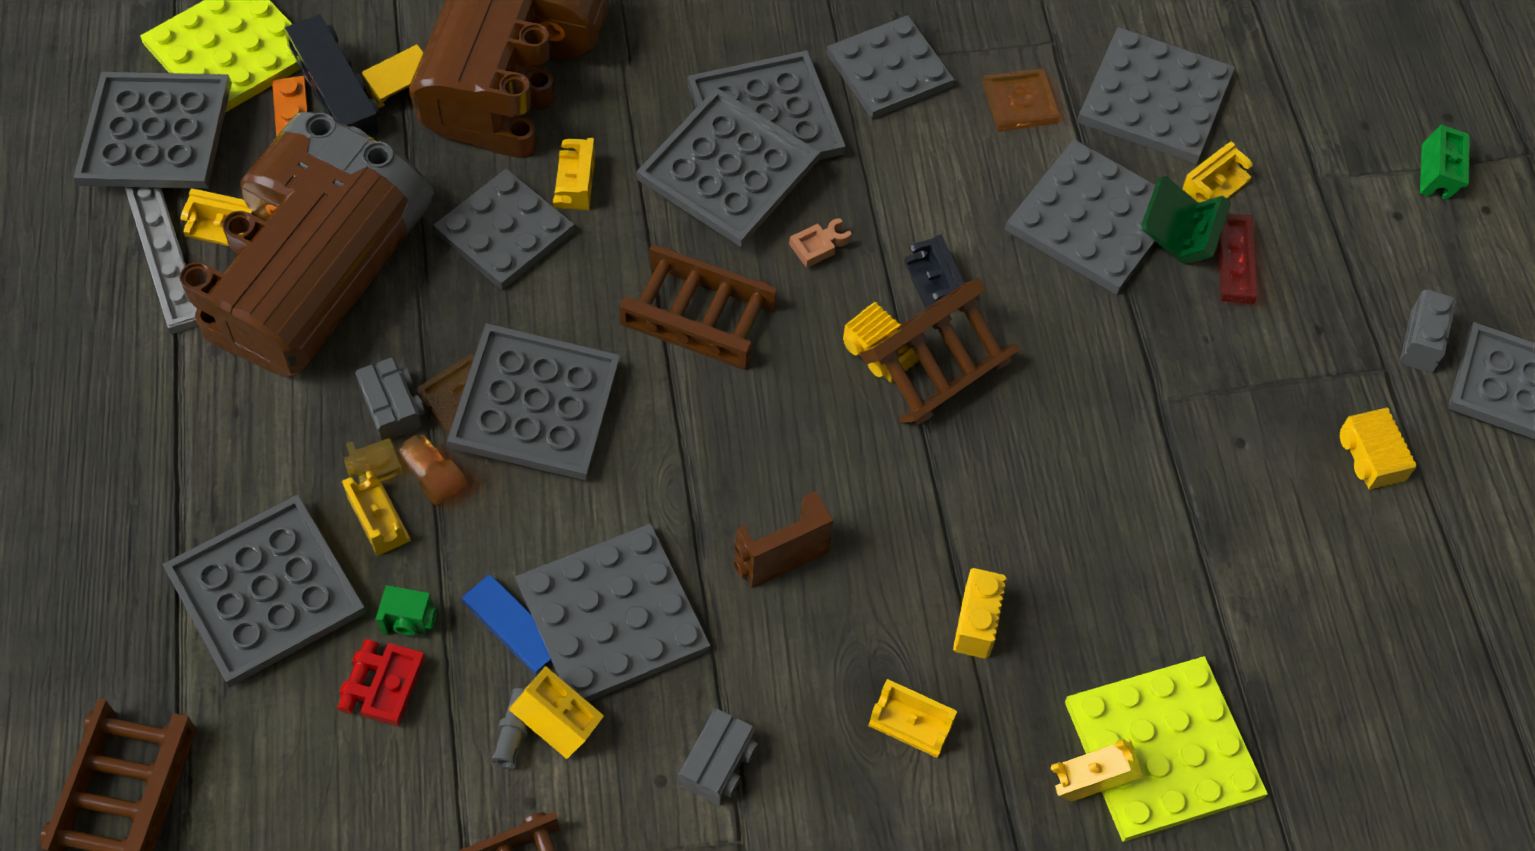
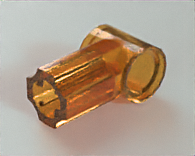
[399,435,467,506]

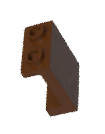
[733,491,833,588]

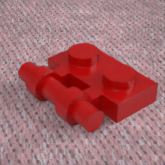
[337,639,425,727]

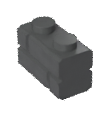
[1399,289,1456,372]
[355,357,425,443]
[678,709,759,805]

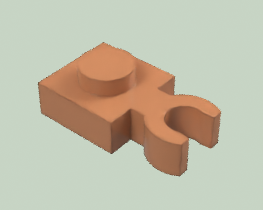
[789,218,852,268]

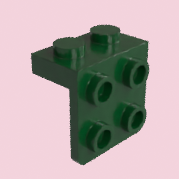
[1141,176,1231,264]

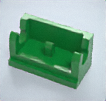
[1420,125,1470,199]

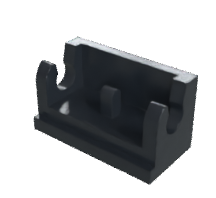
[904,234,964,309]

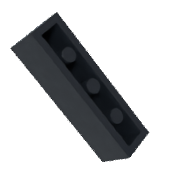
[285,14,380,135]

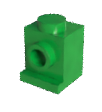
[376,585,438,636]

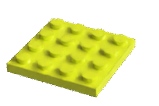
[140,0,300,113]
[1065,656,1268,842]

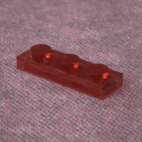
[1218,213,1257,304]

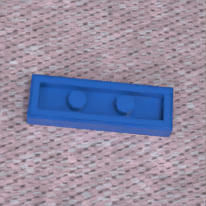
[461,574,552,676]

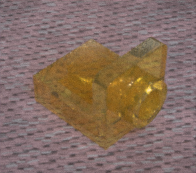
[343,438,403,484]

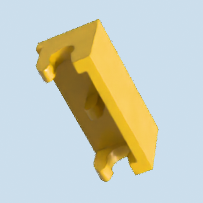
[362,45,423,108]
[553,138,595,210]
[1182,141,1253,203]
[181,188,257,246]
[342,471,411,556]
[508,666,604,759]
[868,679,957,758]
[1051,739,1143,802]

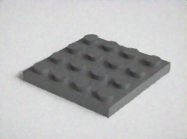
[1077,27,1235,164]
[687,50,846,160]
[73,72,232,189]
[636,87,820,247]
[1005,139,1156,295]
[447,323,620,481]
[162,494,366,688]
[515,523,710,702]

